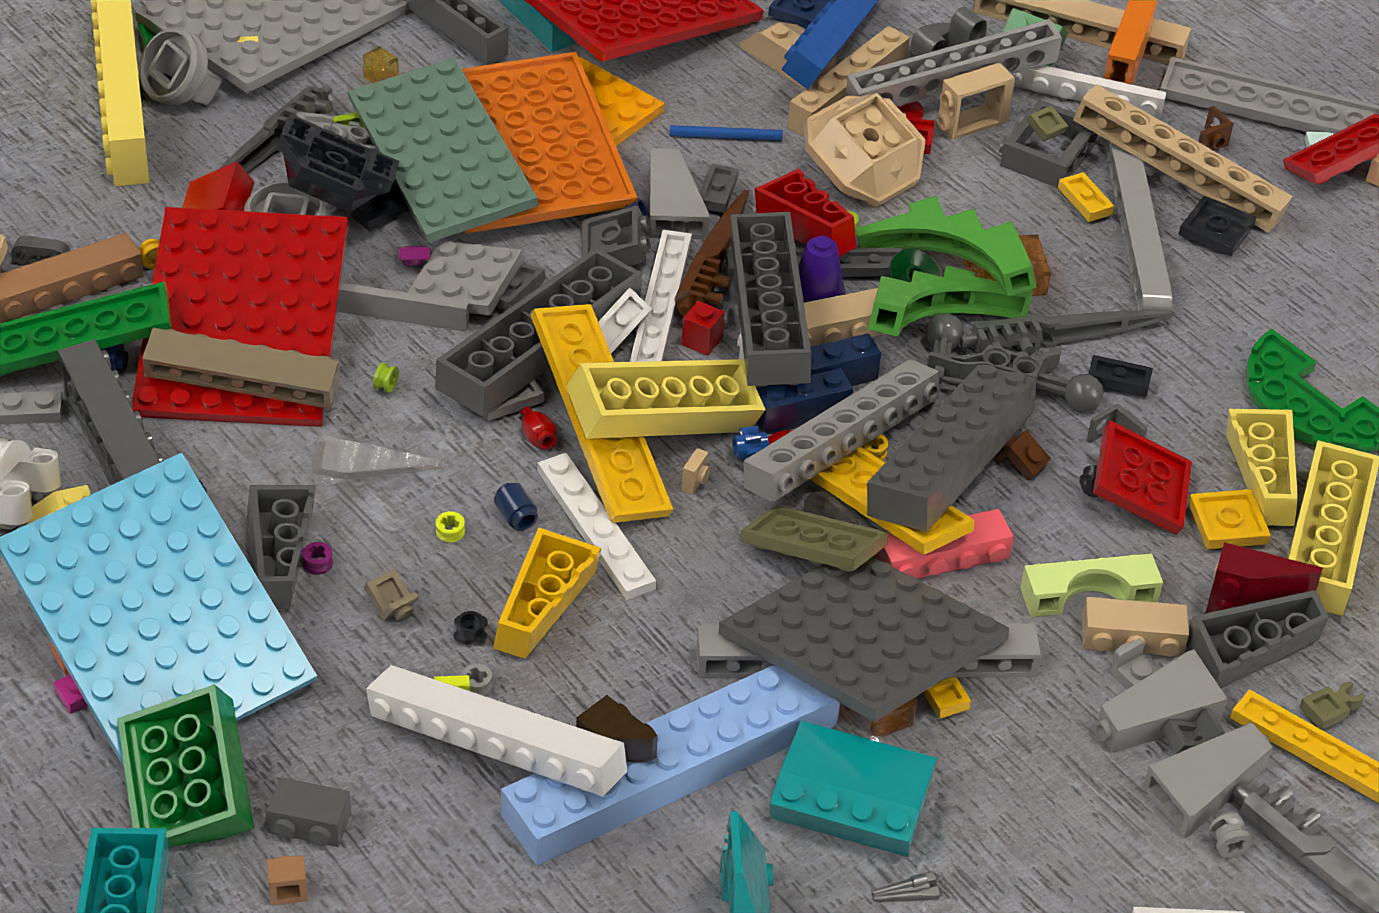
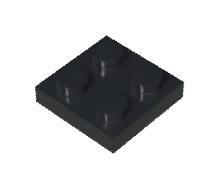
[1178,196,1256,256]

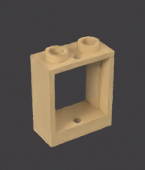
[937,63,1015,140]

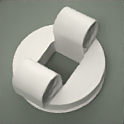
[0,438,61,529]

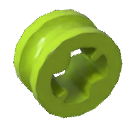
[373,362,399,393]

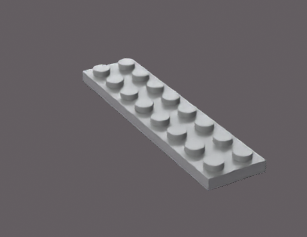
[1160,57,1379,134]

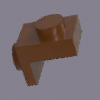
[994,430,1051,480]

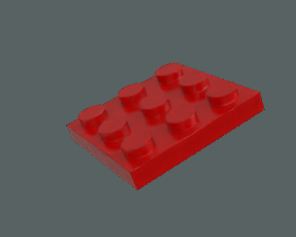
[1093,420,1192,535]

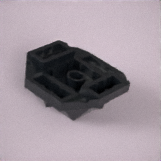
[277,114,399,212]

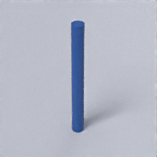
[670,125,783,141]

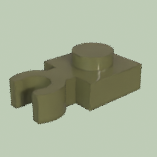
[1300,682,1365,730]

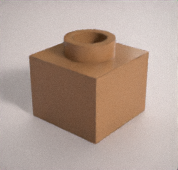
[267,855,308,905]

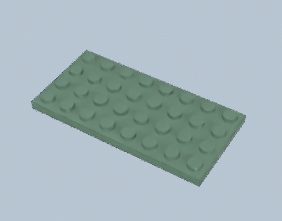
[348,58,538,243]

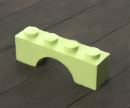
[1020,553,1163,617]

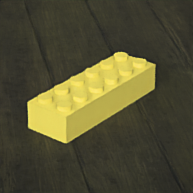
[566,359,765,439]
[1288,440,1379,616]

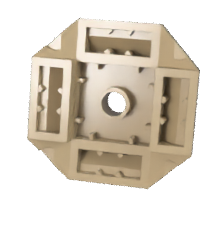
[804,93,926,208]

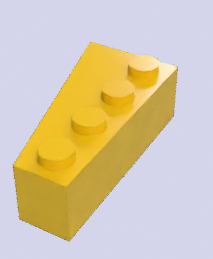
[493,527,602,659]

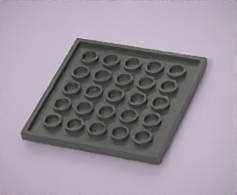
[719,556,1009,722]

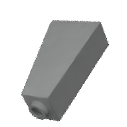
[649,148,709,240]
[1096,650,1227,753]
[1143,723,1272,838]

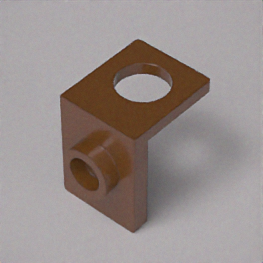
[1198,106,1233,151]

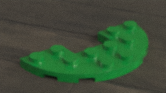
[1245,328,1379,452]

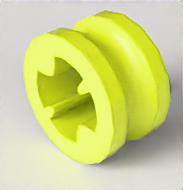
[435,511,465,543]

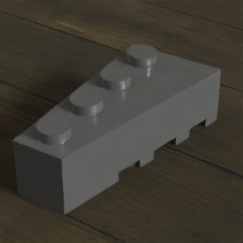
[1187,590,1329,688]

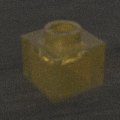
[363,46,399,83]

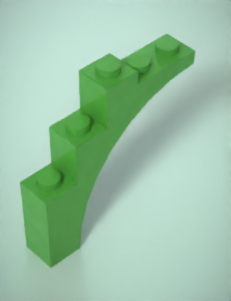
[855,196,1037,297]
[868,265,1033,336]

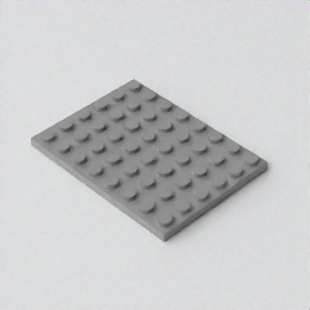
[135,0,410,93]

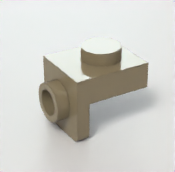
[364,569,419,621]

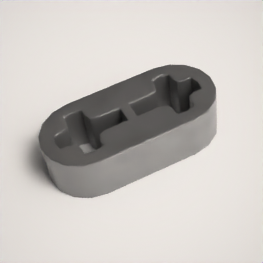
[11,236,71,266]

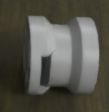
[1208,813,1253,858]

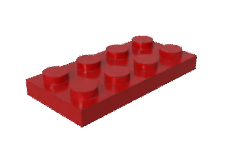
[1283,113,1379,185]

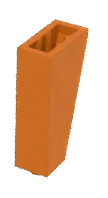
[1104,0,1158,85]

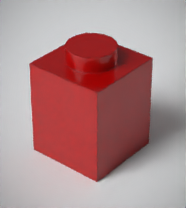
[682,301,725,356]

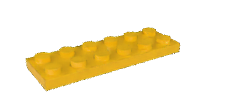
[810,447,974,555]

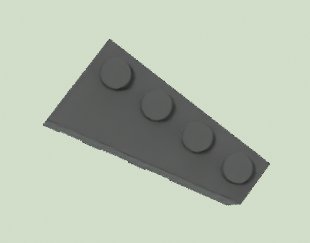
[247,485,316,609]

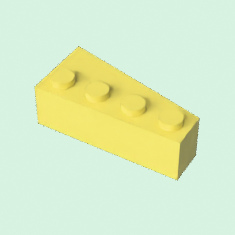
[1226,409,1298,526]

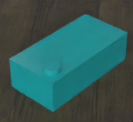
[77,828,169,913]

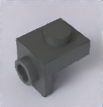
[1161,709,1225,754]

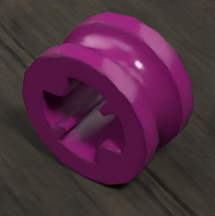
[302,542,333,575]

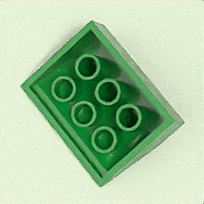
[117,684,254,847]

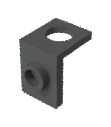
[1087,403,1148,443]

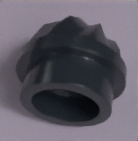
[1079,465,1100,497]

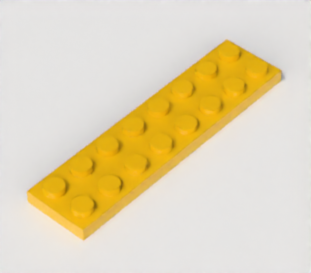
[531,304,673,523]

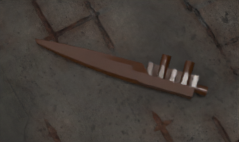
[674,190,750,316]

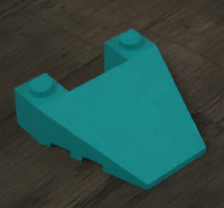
[719,811,774,913]

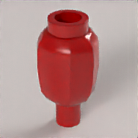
[520,406,557,450]

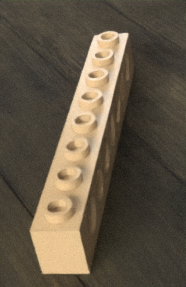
[1073,84,1293,233]

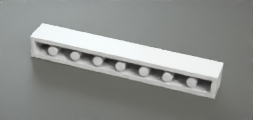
[366,665,627,797]

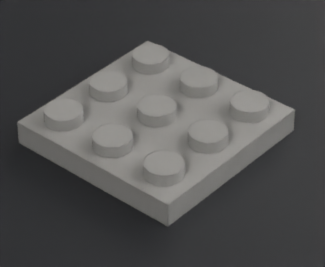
[407,241,524,315]

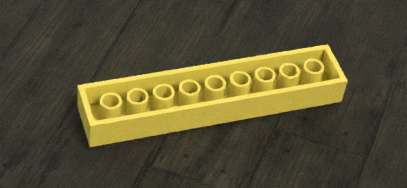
[91,0,150,186]

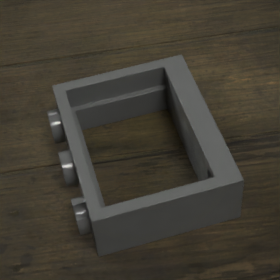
[999,99,1098,188]

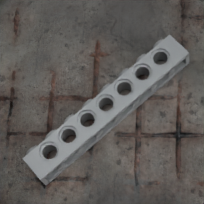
[845,19,1062,106]
[743,359,940,502]

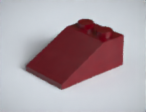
[1205,542,1323,614]

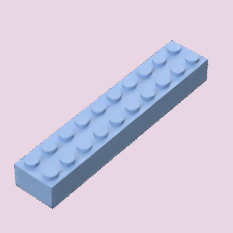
[501,665,840,866]

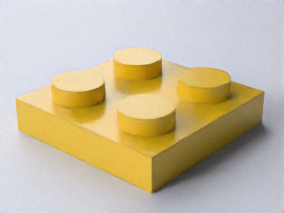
[1188,489,1271,550]

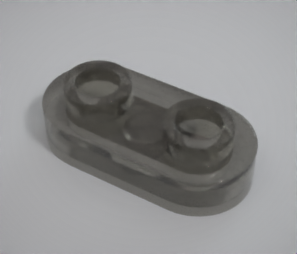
[803,492,859,525]

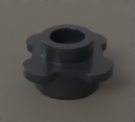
[453,611,488,643]

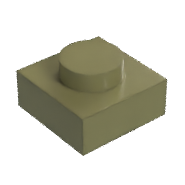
[1027,105,1068,142]

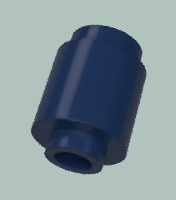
[494,483,538,531]

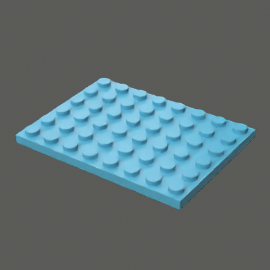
[0,453,317,767]

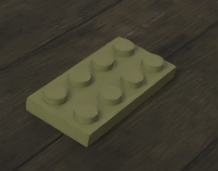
[740,505,888,571]

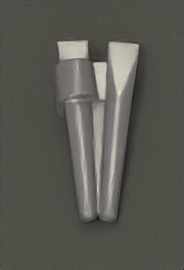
[871,871,944,902]

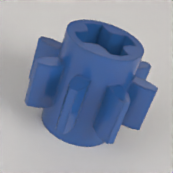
[732,426,769,461]

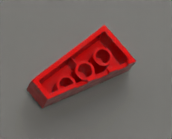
[754,168,856,257]

